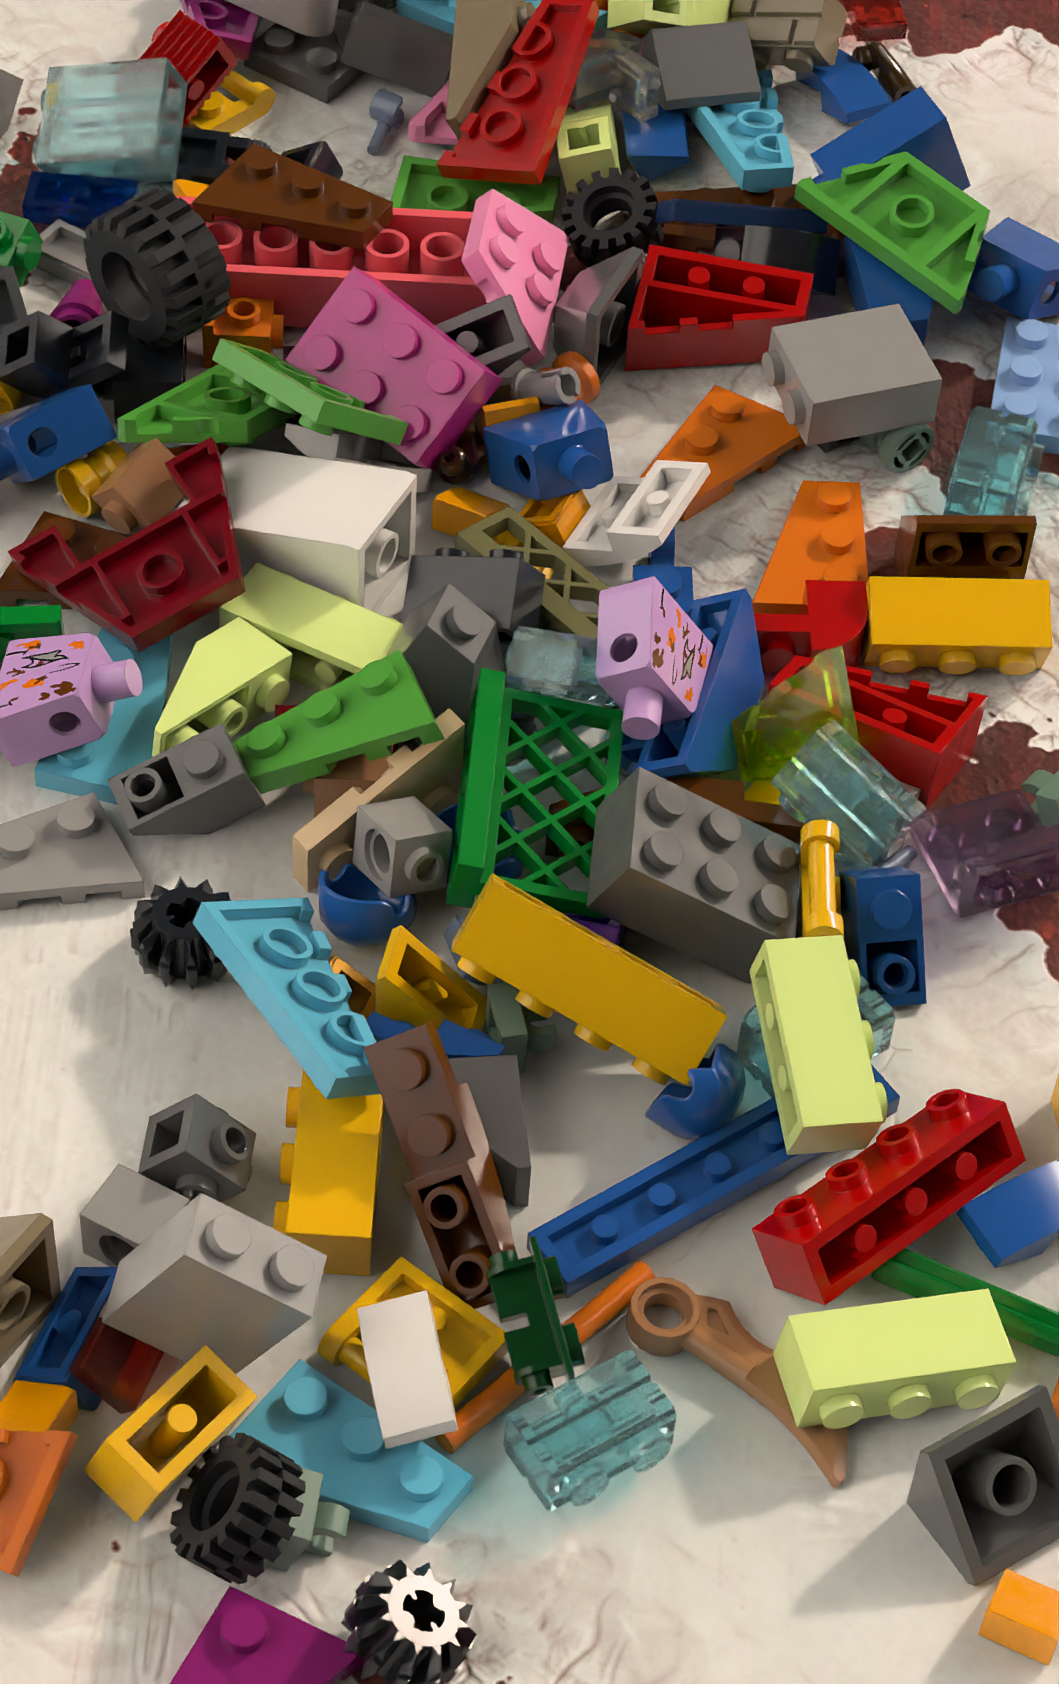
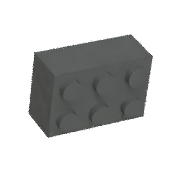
[586,767,800,984]

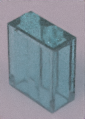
[33,57,188,189]

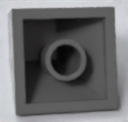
[552,247,643,386]
[386,583,506,754]

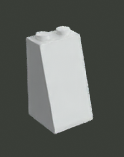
[169,446,417,612]

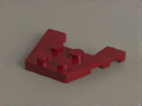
[7,437,246,653]

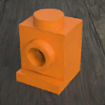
[202,297,285,368]

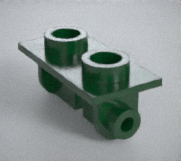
[486,1236,585,1396]

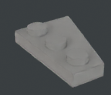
[0,792,145,910]

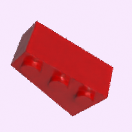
[625,244,814,372]
[757,655,988,814]

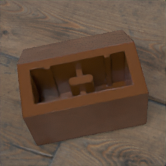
[894,515,1037,579]

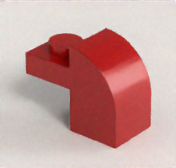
[754,580,868,674]

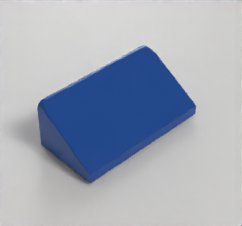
[620,90,691,181]
[13,1267,134,1411]

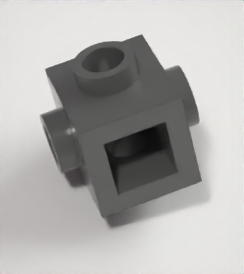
[138,1093,256,1202]

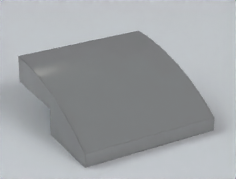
[284,423,434,492]

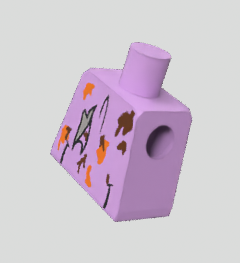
[596,576,713,740]
[0,633,143,767]

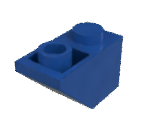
[839,867,927,1009]

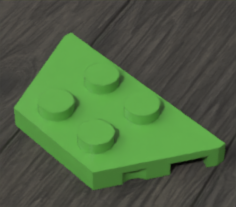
[794,151,990,315]
[117,364,299,447]

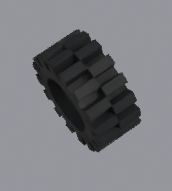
[561,168,665,268]
[170,1433,305,1584]

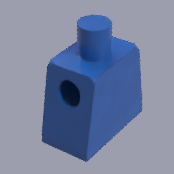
[967,217,1059,319]
[0,384,118,484]
[482,399,614,501]

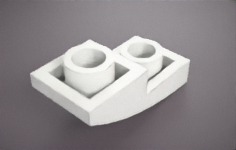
[357,1290,458,1449]

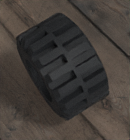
[83,187,231,349]

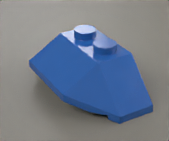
[620,588,764,779]

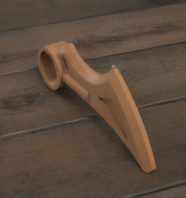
[626,1277,848,1487]

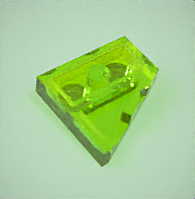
[731,646,863,782]

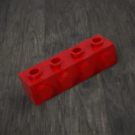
[752,1089,1026,1305]

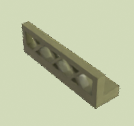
[455,506,620,709]

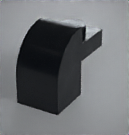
[713,225,842,296]
[0,310,129,399]

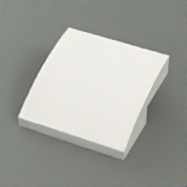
[562,460,711,567]

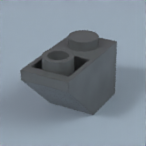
[107,723,266,836]

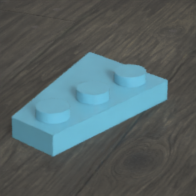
[217,1359,473,1543]

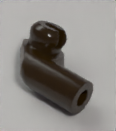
[852,41,916,102]
[437,420,487,485]

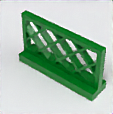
[446,667,624,919]

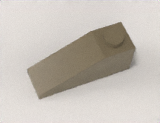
[445,0,536,140]

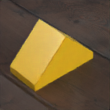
[375,925,487,1031]

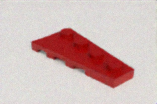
[436,0,600,185]

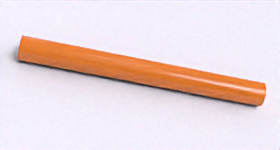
[434,1261,655,1454]

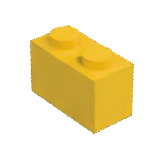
[84,1345,258,1523]

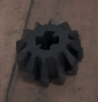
[130,876,231,990]
[341,1559,477,1684]

